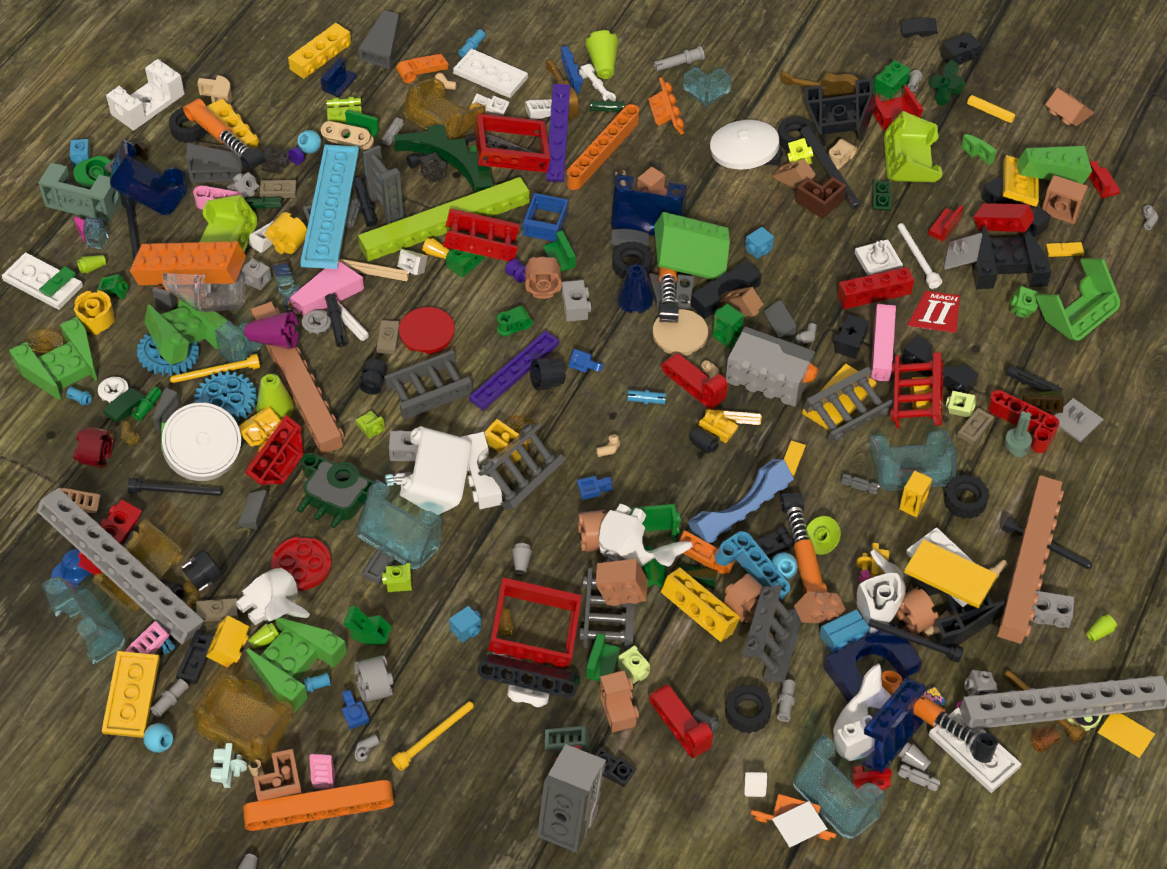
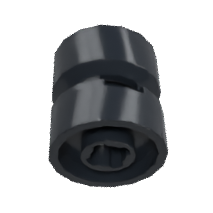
[358,359,388,395]

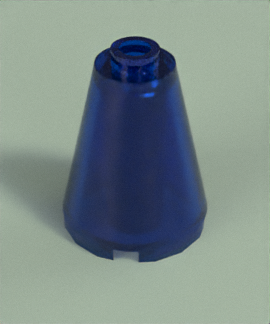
[617,264,654,313]

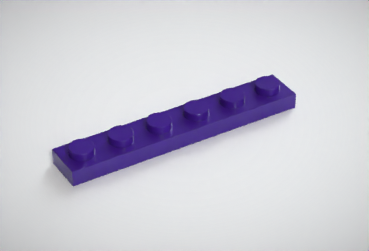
[546,84,570,183]
[469,331,559,411]

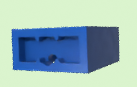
[523,193,568,242]

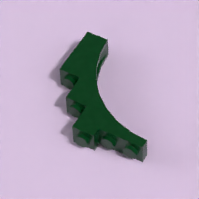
[393,124,493,193]

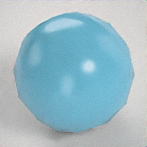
[297,130,321,154]
[771,552,798,580]
[143,723,173,753]

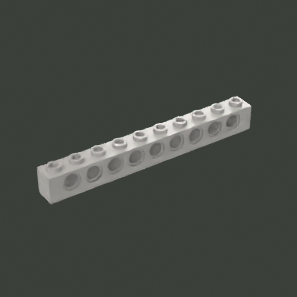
[37,488,204,644]
[960,676,1167,730]

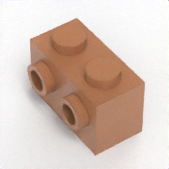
[794,591,846,624]

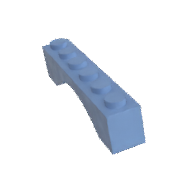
[688,459,794,543]

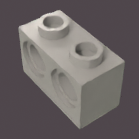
[1032,591,1074,628]

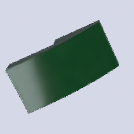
[873,181,891,211]
[103,388,146,422]

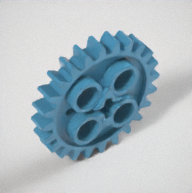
[137,335,199,376]
[194,371,257,422]

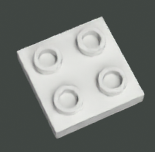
[855,240,903,276]

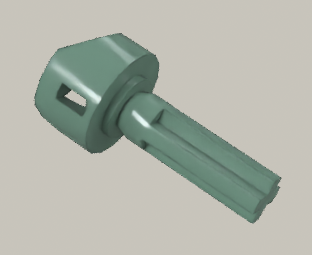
[1004,411,1032,457]

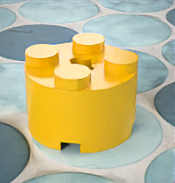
[264,212,307,254]
[74,291,115,335]

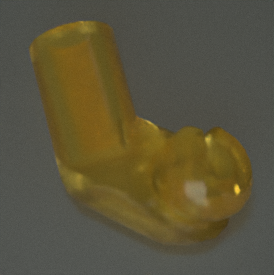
[120,422,140,445]
[183,581,199,608]

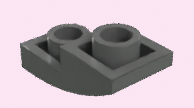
[610,229,649,247]

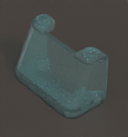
[870,430,957,491]
[357,479,441,569]
[41,577,125,665]
[793,734,886,839]

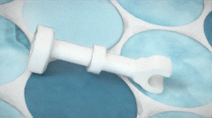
[579,64,616,102]

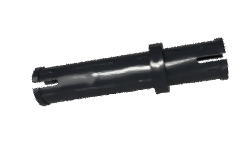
[353,177,377,227]
[325,294,348,347]
[1006,365,1063,393]

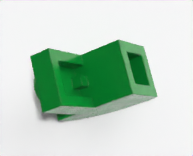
[343,606,392,645]

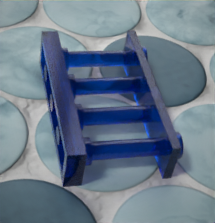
[863,678,925,773]

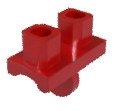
[852,763,892,798]

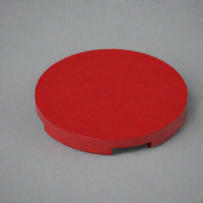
[399,307,455,354]
[271,536,332,591]

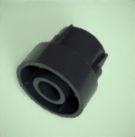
[530,358,566,391]
[182,549,224,591]

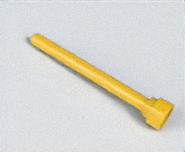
[170,354,260,383]
[391,701,474,771]

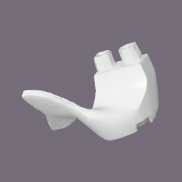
[599,504,692,567]
[857,549,906,635]
[236,568,310,625]
[833,664,896,761]

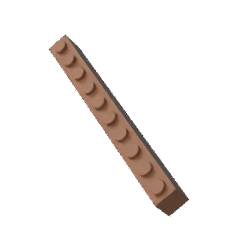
[250,302,344,455]
[997,475,1064,644]

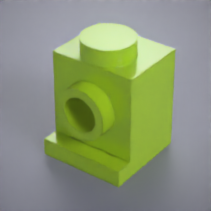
[382,563,412,592]

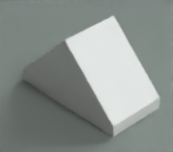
[397,249,428,275]

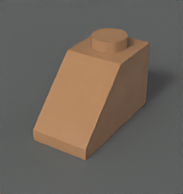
[772,158,816,189]
[720,287,764,317]

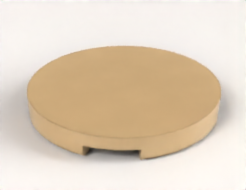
[653,309,708,356]

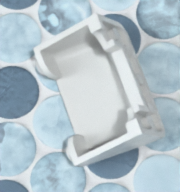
[400,426,471,516]

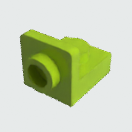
[356,411,385,439]

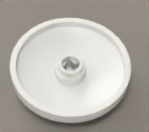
[710,120,780,169]

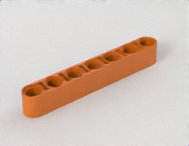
[567,104,639,190]
[243,780,394,831]

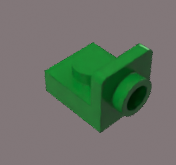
[97,274,129,299]

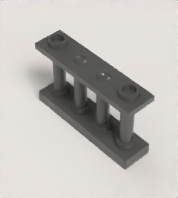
[363,145,404,225]
[384,350,472,420]
[803,367,894,443]
[478,423,566,510]
[580,568,635,651]
[742,585,801,683]

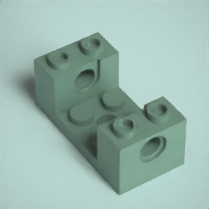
[38,163,121,223]

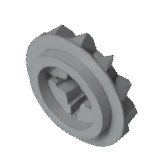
[302,310,331,335]

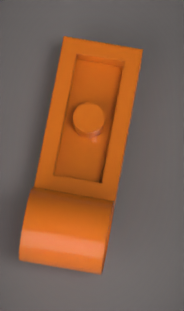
[396,54,449,83]
[678,530,735,574]

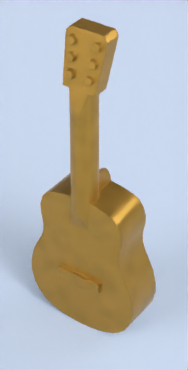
[546,60,579,120]
[781,71,859,98]

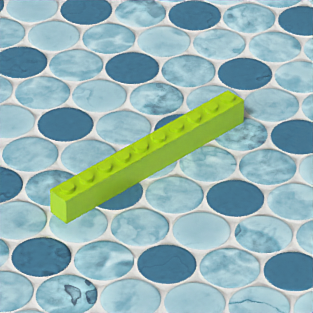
[358,177,530,261]

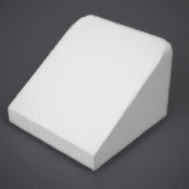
[744,772,767,797]

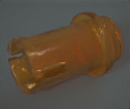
[1032,730,1061,752]

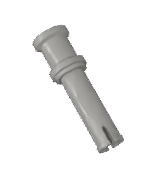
[653,46,705,72]

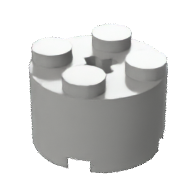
[354,655,393,703]

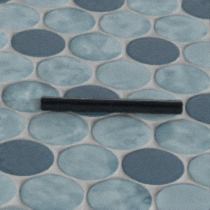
[801,126,860,209]

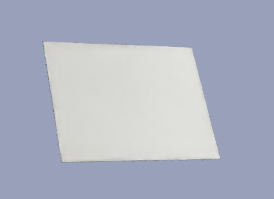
[772,801,827,847]

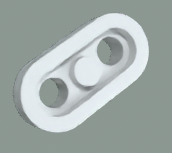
[507,685,549,707]

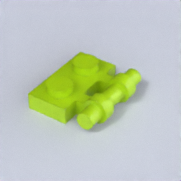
[327,96,362,124]

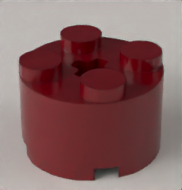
[73,426,114,469]

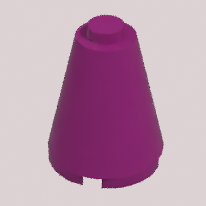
[244,312,299,349]

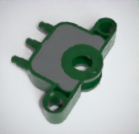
[297,453,386,528]

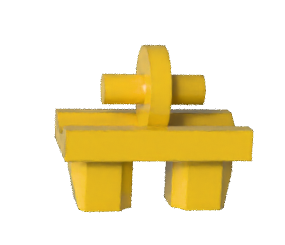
[699,409,738,443]
[856,543,889,578]

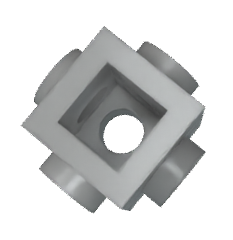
[227,172,259,198]
[241,258,272,291]
[964,670,997,696]

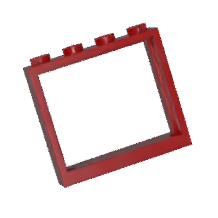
[474,113,550,173]
[488,578,582,668]

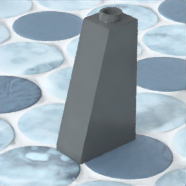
[359,10,400,69]

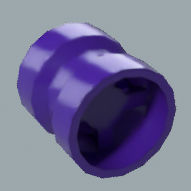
[505,258,526,283]

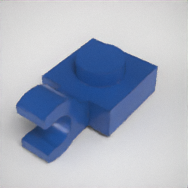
[568,349,604,373]
[577,476,613,500]
[342,689,369,730]

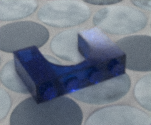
[824,623,922,703]

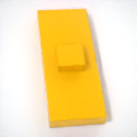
[1046,242,1084,257]
[784,441,806,476]

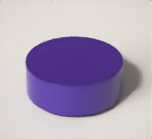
[288,147,305,165]

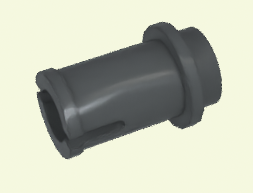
[693,709,720,733]

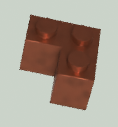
[795,177,847,219]

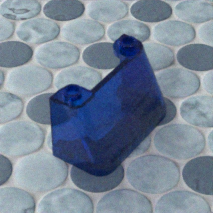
[110,139,187,215]

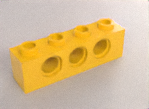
[288,23,351,79]
[206,99,259,149]
[661,568,740,642]

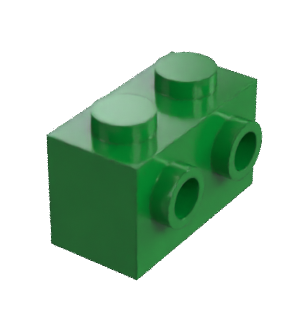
[874,60,911,99]
[446,249,487,278]

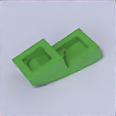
[961,134,997,165]

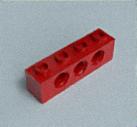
[837,267,914,309]
[78,499,142,577]

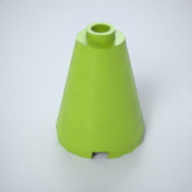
[585,30,618,79]
[256,374,294,419]

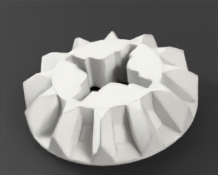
[98,377,128,403]

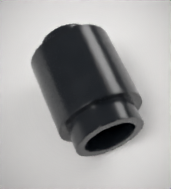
[690,428,719,454]

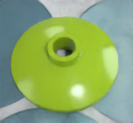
[806,516,841,555]

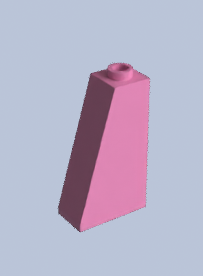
[290,261,364,317]
[871,304,896,381]

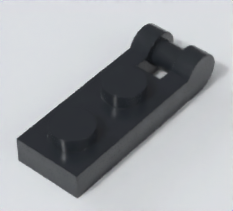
[751,527,795,561]
[176,630,215,685]

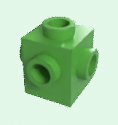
[1009,286,1038,318]

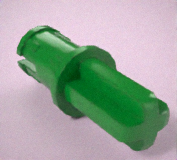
[132,387,162,422]

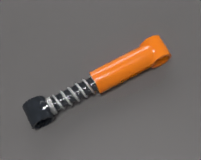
[183,98,265,171]
[659,267,679,323]
[780,492,827,595]
[881,671,998,763]

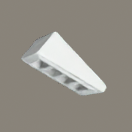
[525,100,552,120]
[249,221,274,253]

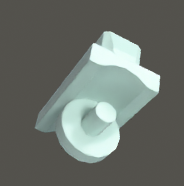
[211,743,247,788]

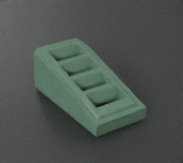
[545,726,590,751]

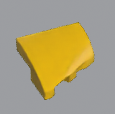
[239,405,281,446]

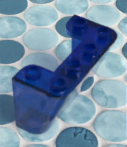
[611,174,687,236]

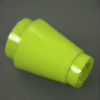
[77,255,106,274]
[1086,614,1117,642]
[248,623,279,650]

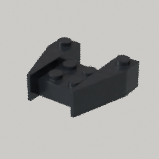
[805,78,876,146]
[973,226,1051,289]
[911,565,1005,647]

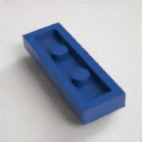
[561,46,583,93]

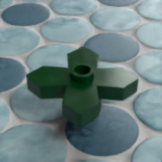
[929,60,966,106]

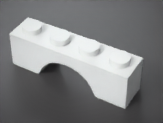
[462,432,502,509]

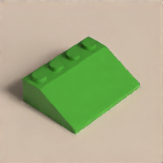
[654,212,730,280]

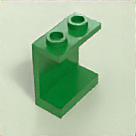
[629,504,680,543]

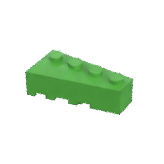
[1016,146,1092,184]

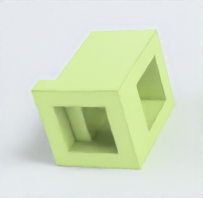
[946,391,977,419]
[618,646,650,684]

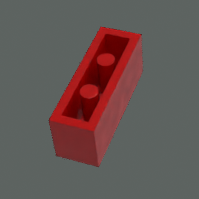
[974,204,1035,232]

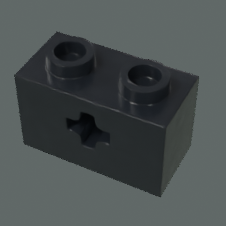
[940,33,982,65]
[833,314,869,359]

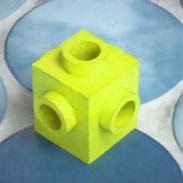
[787,138,813,164]

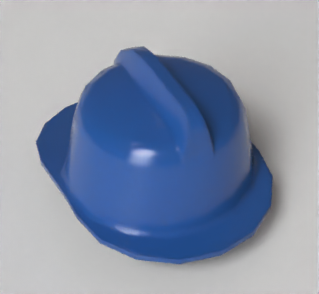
[51,549,91,590]

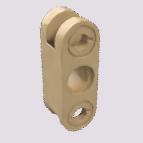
[321,121,374,150]

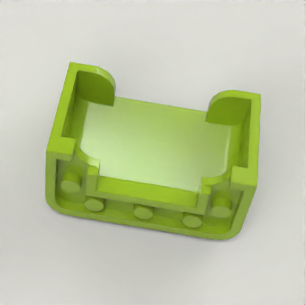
[884,111,942,182]
[191,195,257,252]

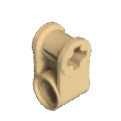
[829,139,857,170]

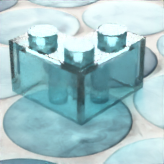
[683,66,732,107]
[215,321,262,363]

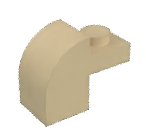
[198,75,232,104]

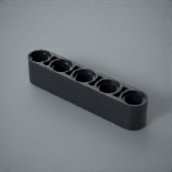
[477,654,580,698]

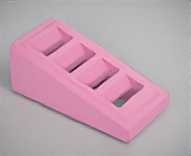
[125,621,170,654]
[310,754,336,790]

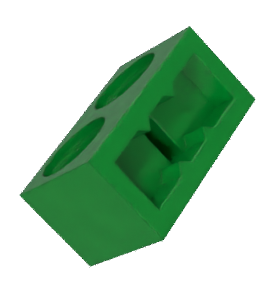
[713,304,744,349]

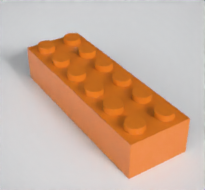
[130,241,246,285]

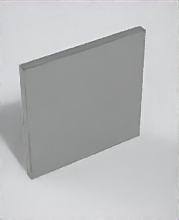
[944,233,982,270]
[1054,398,1104,443]

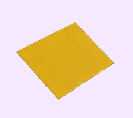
[1098,713,1155,758]

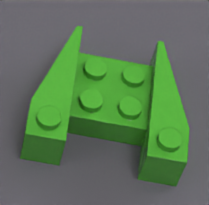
[144,294,234,365]
[9,317,97,400]
[246,617,347,713]

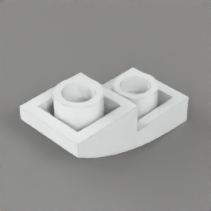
[470,94,509,116]

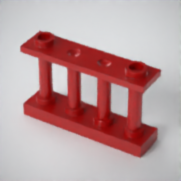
[443,208,519,262]
[890,352,943,428]

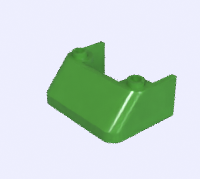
[1035,258,1120,341]

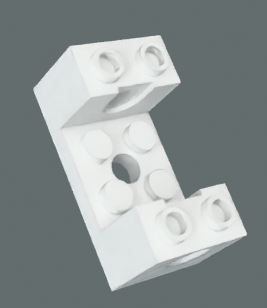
[106,59,185,131]

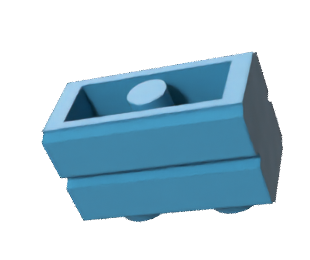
[820,610,869,653]

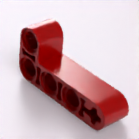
[661,353,728,410]
[988,390,1060,453]
[648,684,713,758]

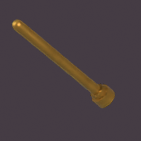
[1004,670,1086,744]

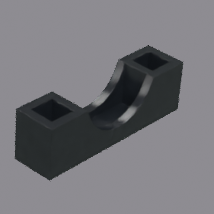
[981,177,1051,238]
[691,261,762,319]
[902,335,979,394]

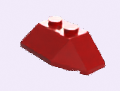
[245,415,303,485]

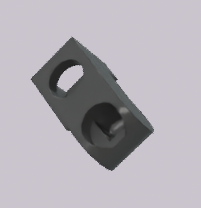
[676,275,694,310]

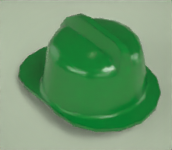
[73,156,112,187]

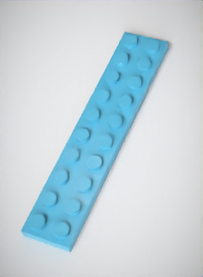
[301,145,359,269]

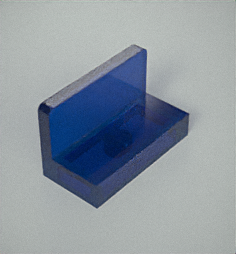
[320,58,357,97]

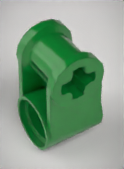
[497,306,533,336]

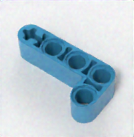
[714,531,790,602]

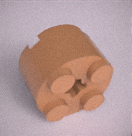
[524,257,562,299]
[577,510,607,552]
[724,574,763,623]
[895,587,939,635]

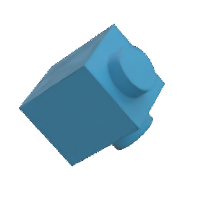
[70,139,91,167]
[745,227,774,259]
[449,606,482,643]

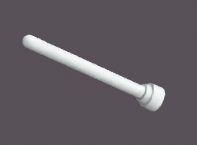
[897,223,942,289]

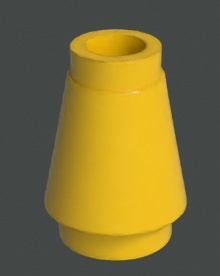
[422,238,450,259]

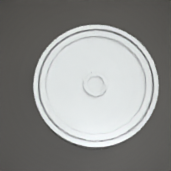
[162,403,241,481]

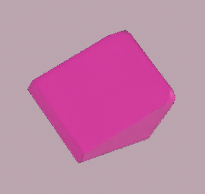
[74,217,93,242]

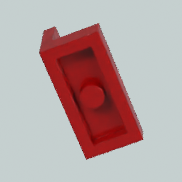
[1088,160,1121,198]
[928,205,964,242]

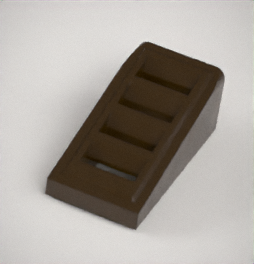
[1022,390,1064,413]

